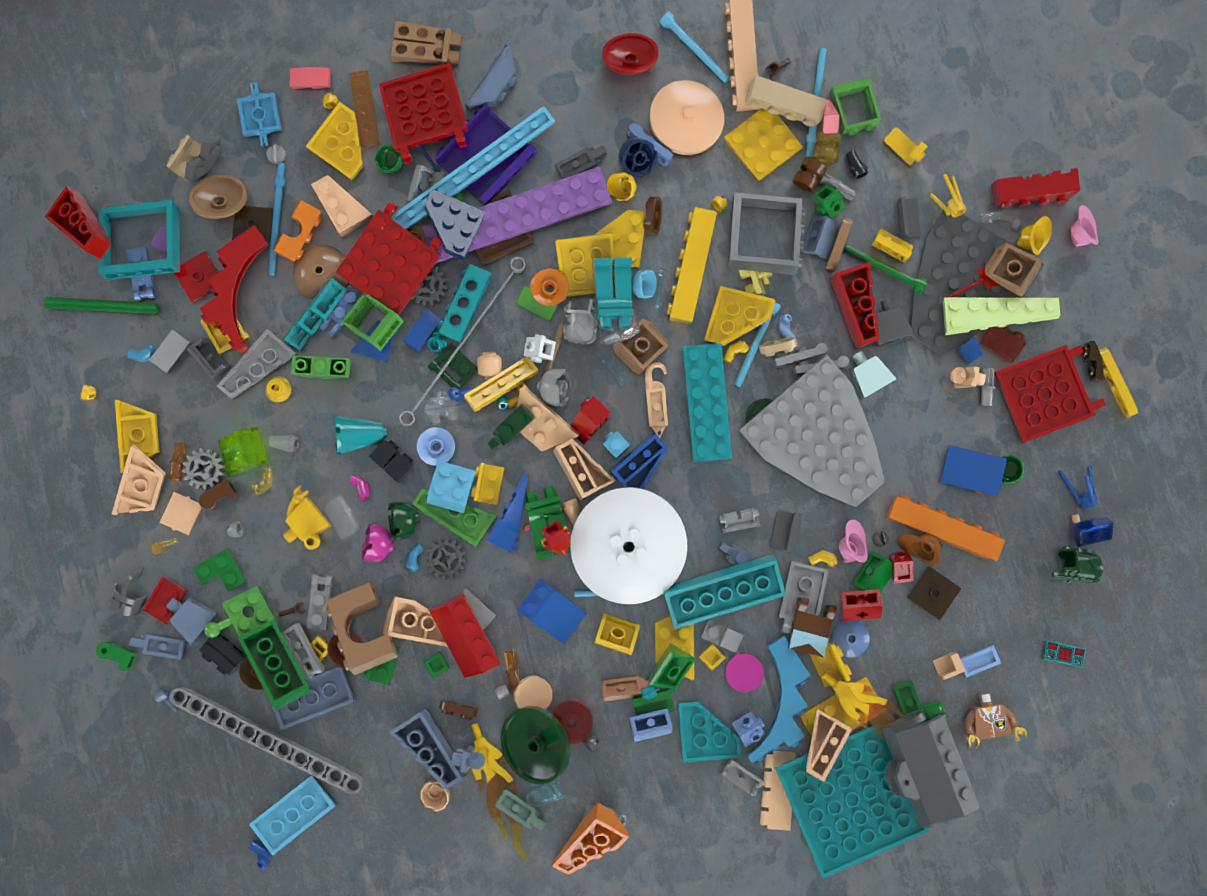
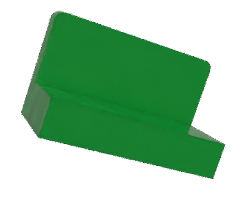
[852,551,893,594]
[632,689,675,716]

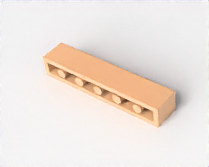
[725,0,759,112]

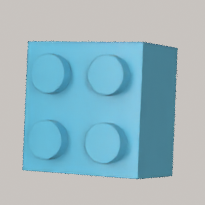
[427,460,476,513]

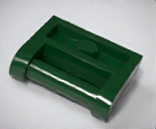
[428,343,478,390]

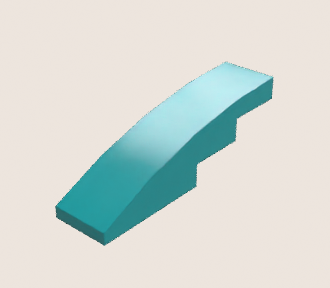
[282,278,347,351]

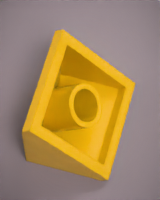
[594,613,640,655]

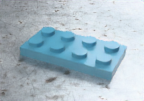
[249,775,336,856]

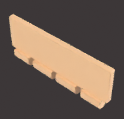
[760,750,796,831]

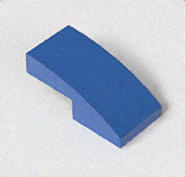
[403,309,441,352]

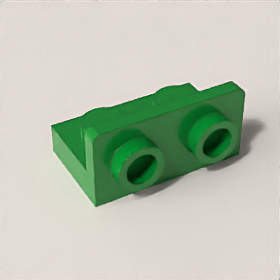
[363,646,400,685]

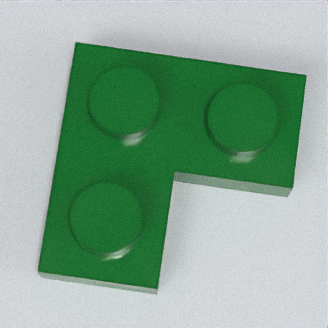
[193,549,246,592]

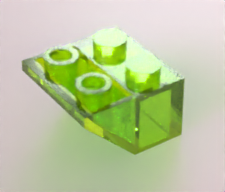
[218,427,268,477]

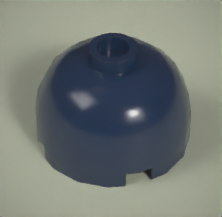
[618,137,658,177]

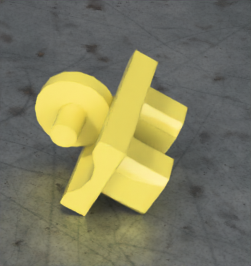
[739,270,773,296]

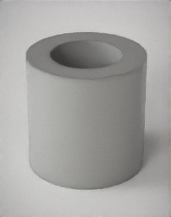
[495,684,511,700]

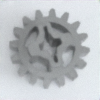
[182,448,226,490]

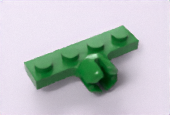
[893,680,947,723]

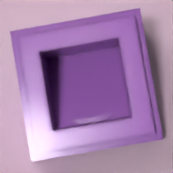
[150,226,167,254]

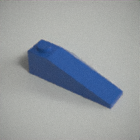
[487,473,529,552]

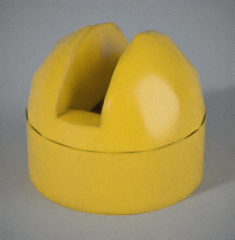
[323,93,338,109]
[711,195,728,212]
[81,384,96,400]

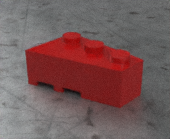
[570,396,611,445]

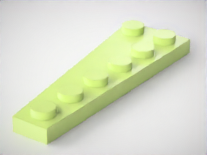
[942,297,1061,335]

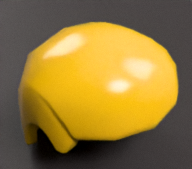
[606,172,637,201]

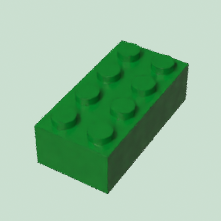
[238,620,311,711]

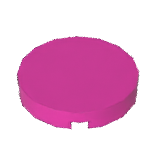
[725,653,764,692]

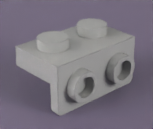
[407,165,445,203]

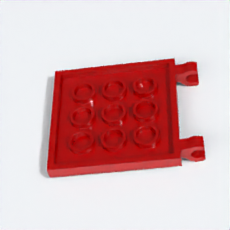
[379,62,469,164]
[335,201,442,316]
[994,345,1106,443]

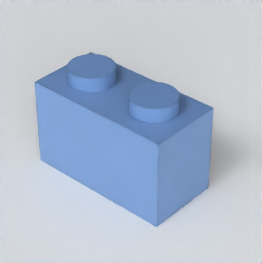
[629,708,672,742]

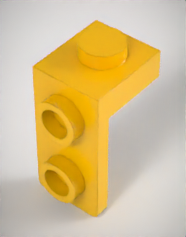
[883,127,928,166]

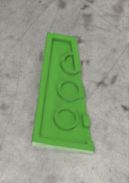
[412,489,497,548]

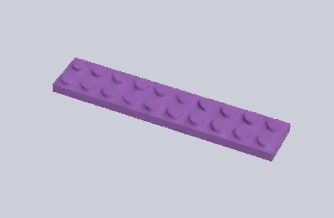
[422,167,612,263]

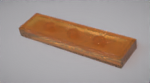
[349,70,380,147]

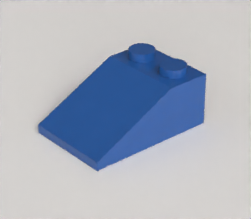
[517,579,587,644]

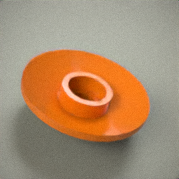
[530,269,569,306]

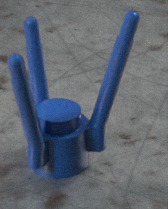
[1059,466,1098,509]

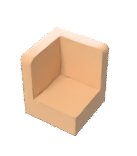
[933,652,965,680]

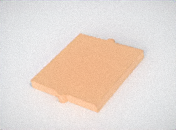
[159,492,202,535]

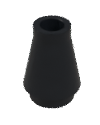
[845,150,869,180]

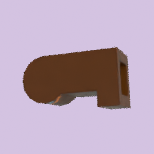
[199,479,239,510]

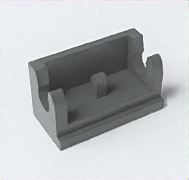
[186,338,231,380]

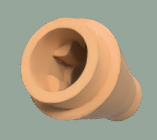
[562,497,581,527]

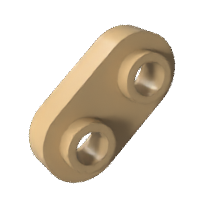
[759,337,798,357]

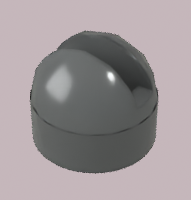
[872,531,889,547]
[582,735,599,752]

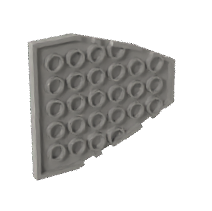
[739,355,885,507]

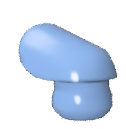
[778,314,796,338]

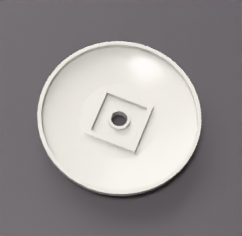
[571,487,687,604]

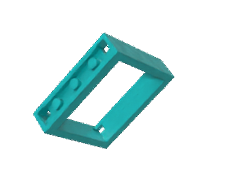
[99,199,180,280]

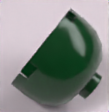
[388,502,420,541]

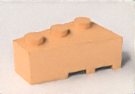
[553,439,616,501]
[805,709,852,782]

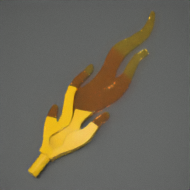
[821,672,904,741]
[470,723,529,862]

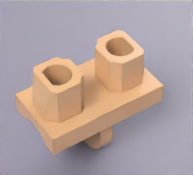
[950,366,986,388]

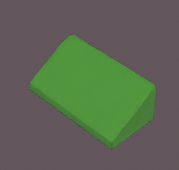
[516,286,559,322]

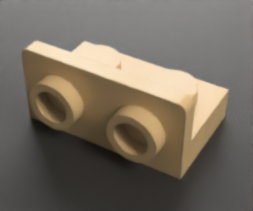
[166,135,202,183]

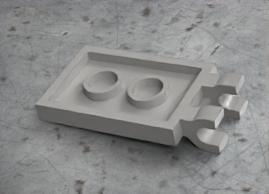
[778,561,829,634]

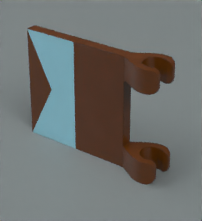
[788,597,837,657]

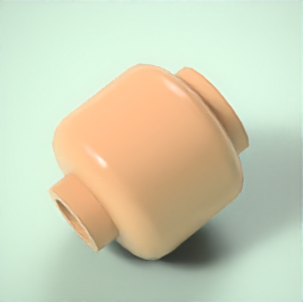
[477,352,502,380]

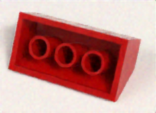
[429,592,500,678]

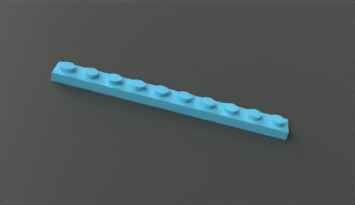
[391,106,555,230]

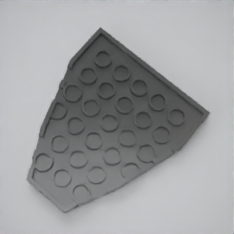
[910,204,1044,356]

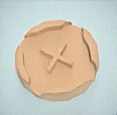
[514,676,552,710]

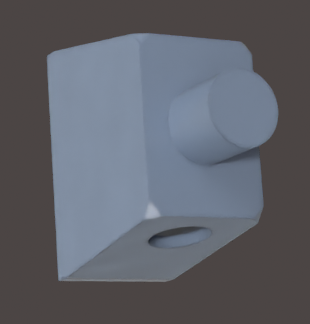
[166,598,217,644]

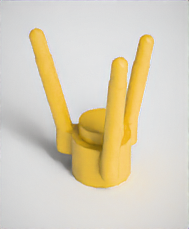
[930,174,966,217]

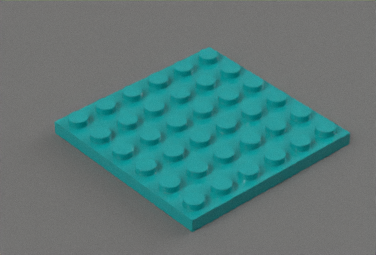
[775,721,930,879]

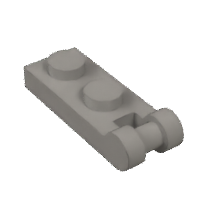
[773,342,828,369]
[793,356,849,375]
[306,574,333,630]
[281,623,325,680]

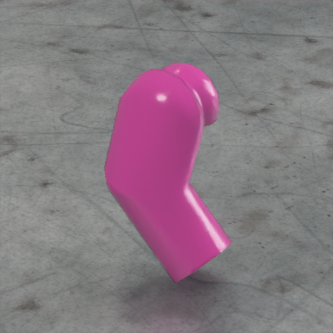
[348,474,370,501]

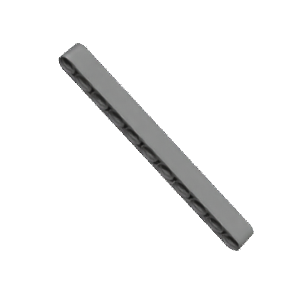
[169,687,364,794]

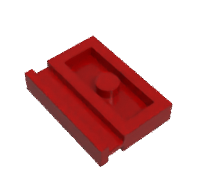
[142,577,188,624]

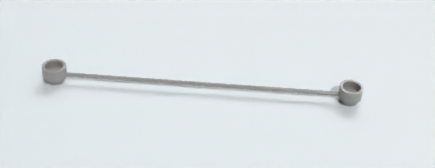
[399,257,526,427]

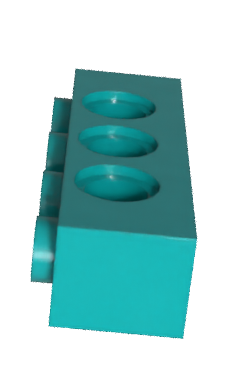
[438,264,492,344]

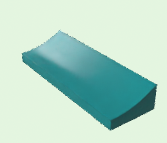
[664,554,786,629]

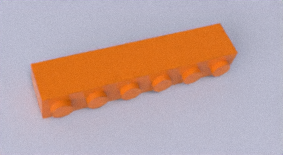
[885,494,1005,561]

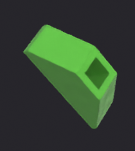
[291,355,351,379]

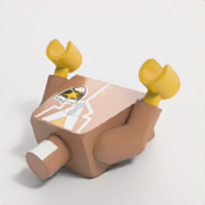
[963,693,1027,749]

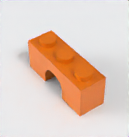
[272,200,322,262]

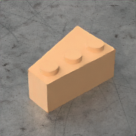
[311,175,373,238]

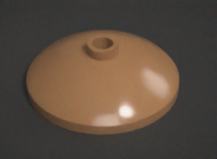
[189,175,247,219]
[293,245,349,300]

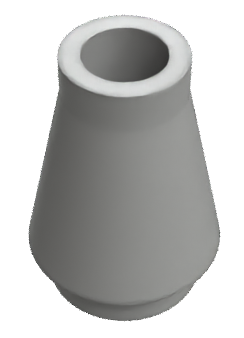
[269,434,299,453]

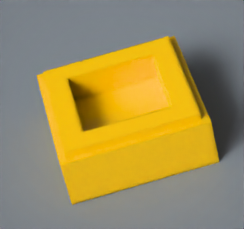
[698,643,726,671]

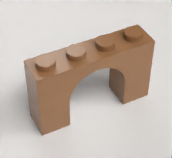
[326,582,398,675]

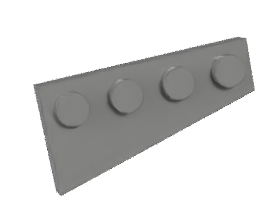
[217,329,297,399]

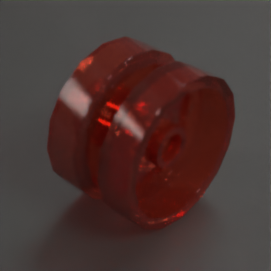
[552,699,593,744]

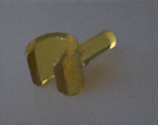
[151,538,179,554]

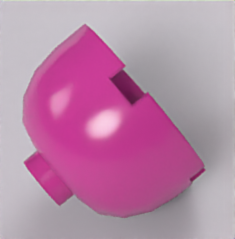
[361,523,394,562]

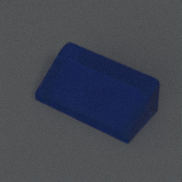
[1073,517,1114,547]

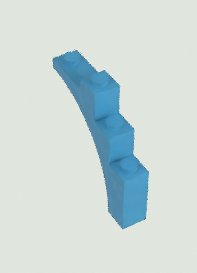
[746,635,810,763]

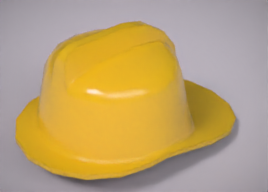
[1017,216,1052,255]

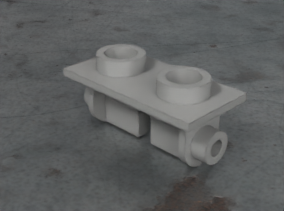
[719,508,760,533]

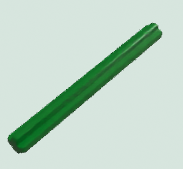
[44,297,159,314]

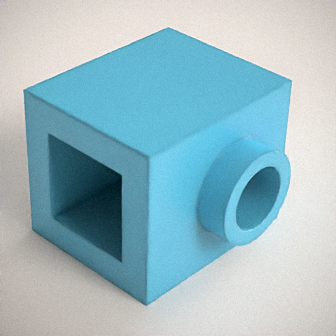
[603,431,630,460]

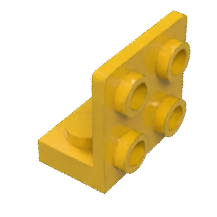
[809,642,852,688]

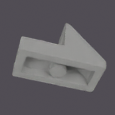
[701,620,744,653]

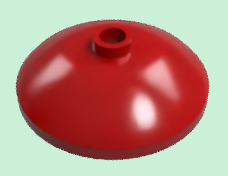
[602,33,659,75]

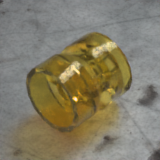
[814,131,842,164]

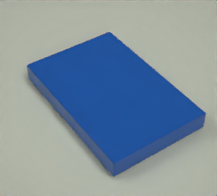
[940,445,1007,496]

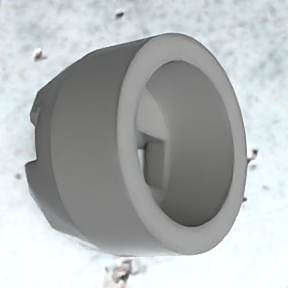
[227,521,243,538]

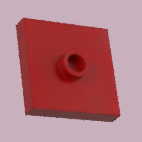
[174,251,218,303]

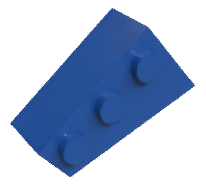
[609,433,668,489]

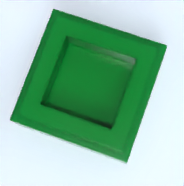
[423,651,450,678]

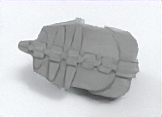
[563,297,597,344]

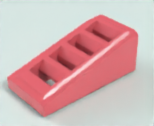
[823,100,839,133]

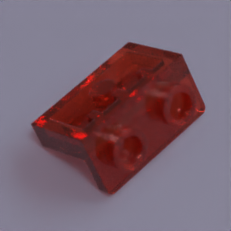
[980,325,1026,362]

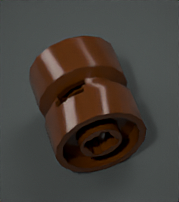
[792,157,827,193]

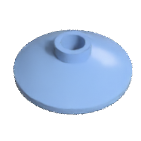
[417,427,455,466]

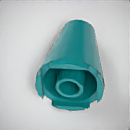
[334,416,387,454]

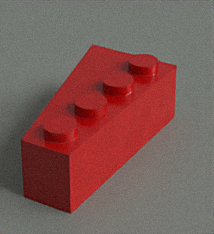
[992,168,1080,208]
[45,186,112,260]
[829,262,879,349]

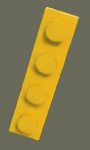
[464,357,538,412]

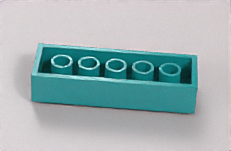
[682,343,732,463]

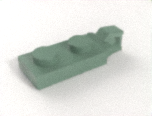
[493,789,546,830]

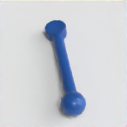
[416,145,440,172]

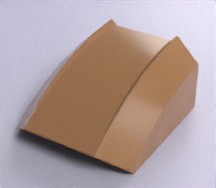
[985,243,1042,297]
[613,318,670,375]

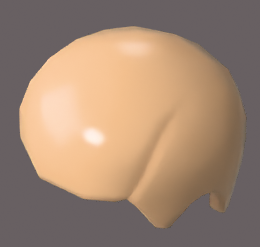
[420,780,450,812]

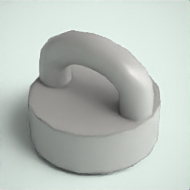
[266,144,287,165]

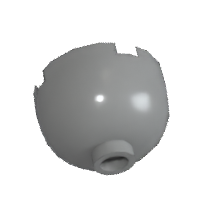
[537,368,571,407]

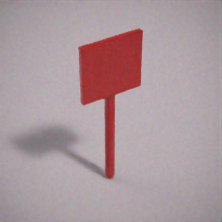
[946,266,999,297]

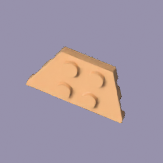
[517,386,580,452]
[112,445,166,515]

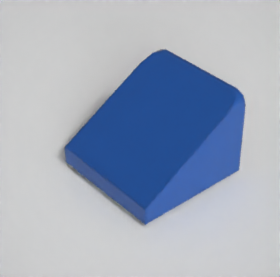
[956,337,983,365]

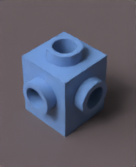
[732,711,766,747]

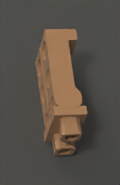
[391,21,462,65]

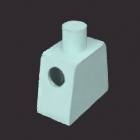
[850,351,896,399]

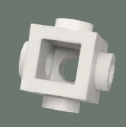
[523,334,556,363]

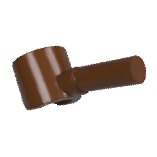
[765,58,791,77]
[279,602,305,617]

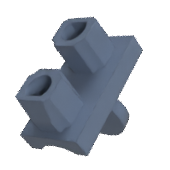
[451,745,485,773]

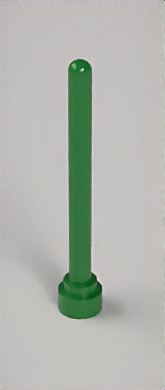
[843,245,928,294]

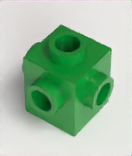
[812,184,845,219]

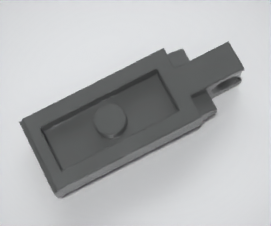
[555,145,607,179]

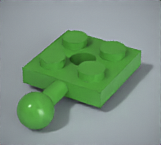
[204,586,275,638]

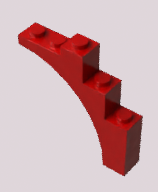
[199,225,269,354]

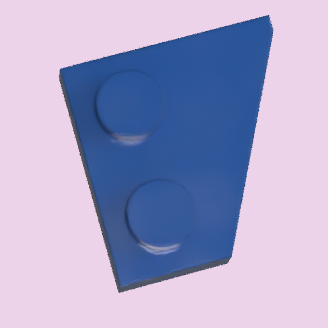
[351,320,395,362]

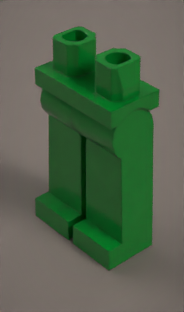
[525,486,571,561]

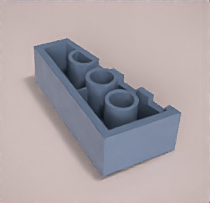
[388,709,467,789]

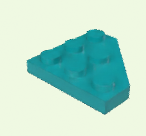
[678,701,741,762]

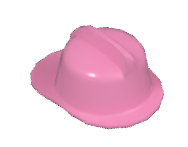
[1070,205,1098,247]
[839,520,868,563]

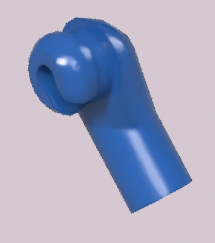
[448,387,471,402]
[248,840,270,869]

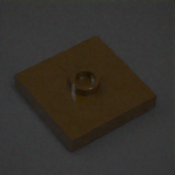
[232,206,273,247]
[907,566,961,620]

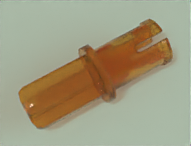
[168,442,186,481]
[504,650,520,690]

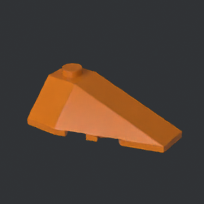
[552,802,629,875]

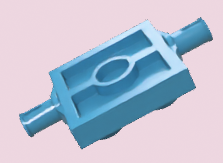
[237,82,282,147]

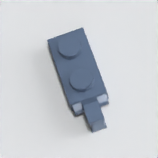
[718,542,758,566]
[129,634,186,660]

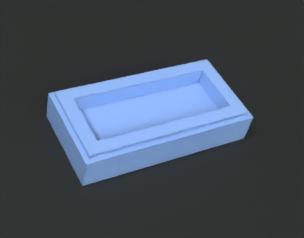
[960,645,1001,678]

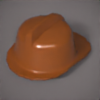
[898,533,943,565]

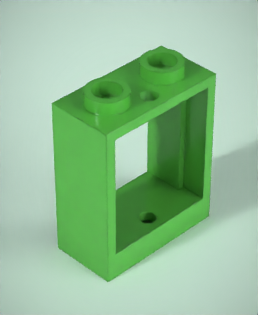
[830,77,881,136]
[341,293,404,351]

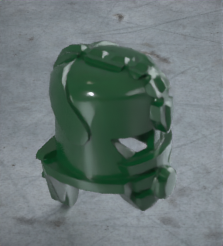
[1052,545,1103,583]

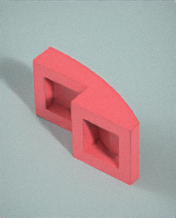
[290,67,331,89]

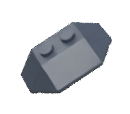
[465,42,517,111]

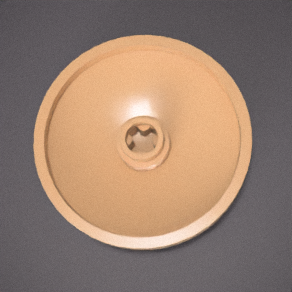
[649,80,724,155]

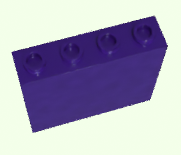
[435,104,537,205]

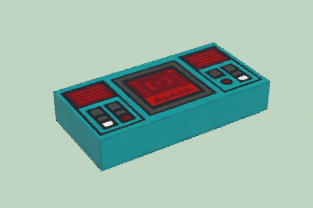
[1042,640,1086,668]

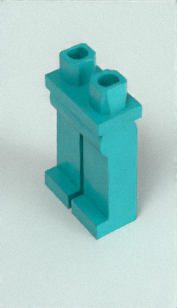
[592,258,633,329]

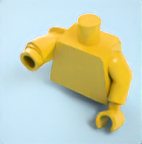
[283,485,332,550]

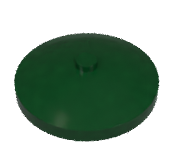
[501,706,570,785]

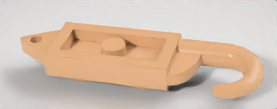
[644,362,668,438]

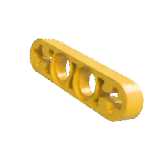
[1099,347,1138,418]

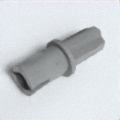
[819,173,856,200]
[980,368,996,406]

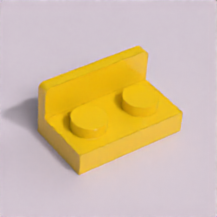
[871,229,913,263]
[471,463,505,506]

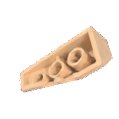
[382,597,448,647]

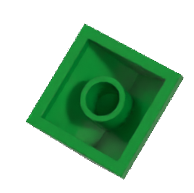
[650,643,696,690]

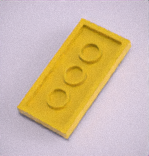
[799,676,886,736]

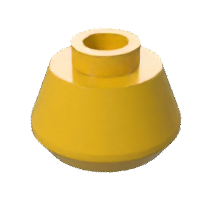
[265,376,291,402]

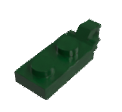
[488,404,535,449]

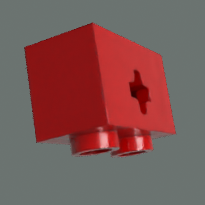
[840,589,883,622]

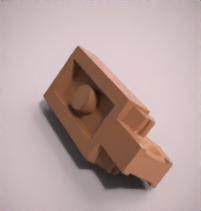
[601,676,656,702]

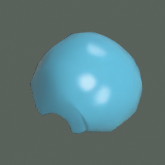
[631,270,657,299]

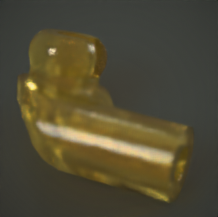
[251,469,273,495]

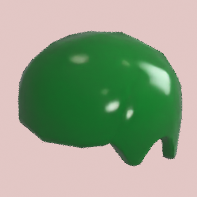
[374,144,403,174]
[1002,455,1025,484]

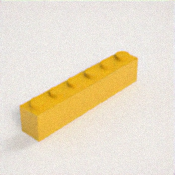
[667,207,717,325]

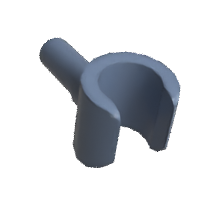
[154,689,178,712]

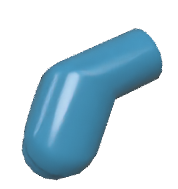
[127,345,156,363]
[406,542,425,572]

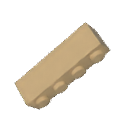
[746,75,827,127]

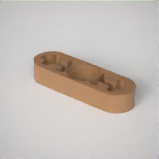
[825,217,853,271]

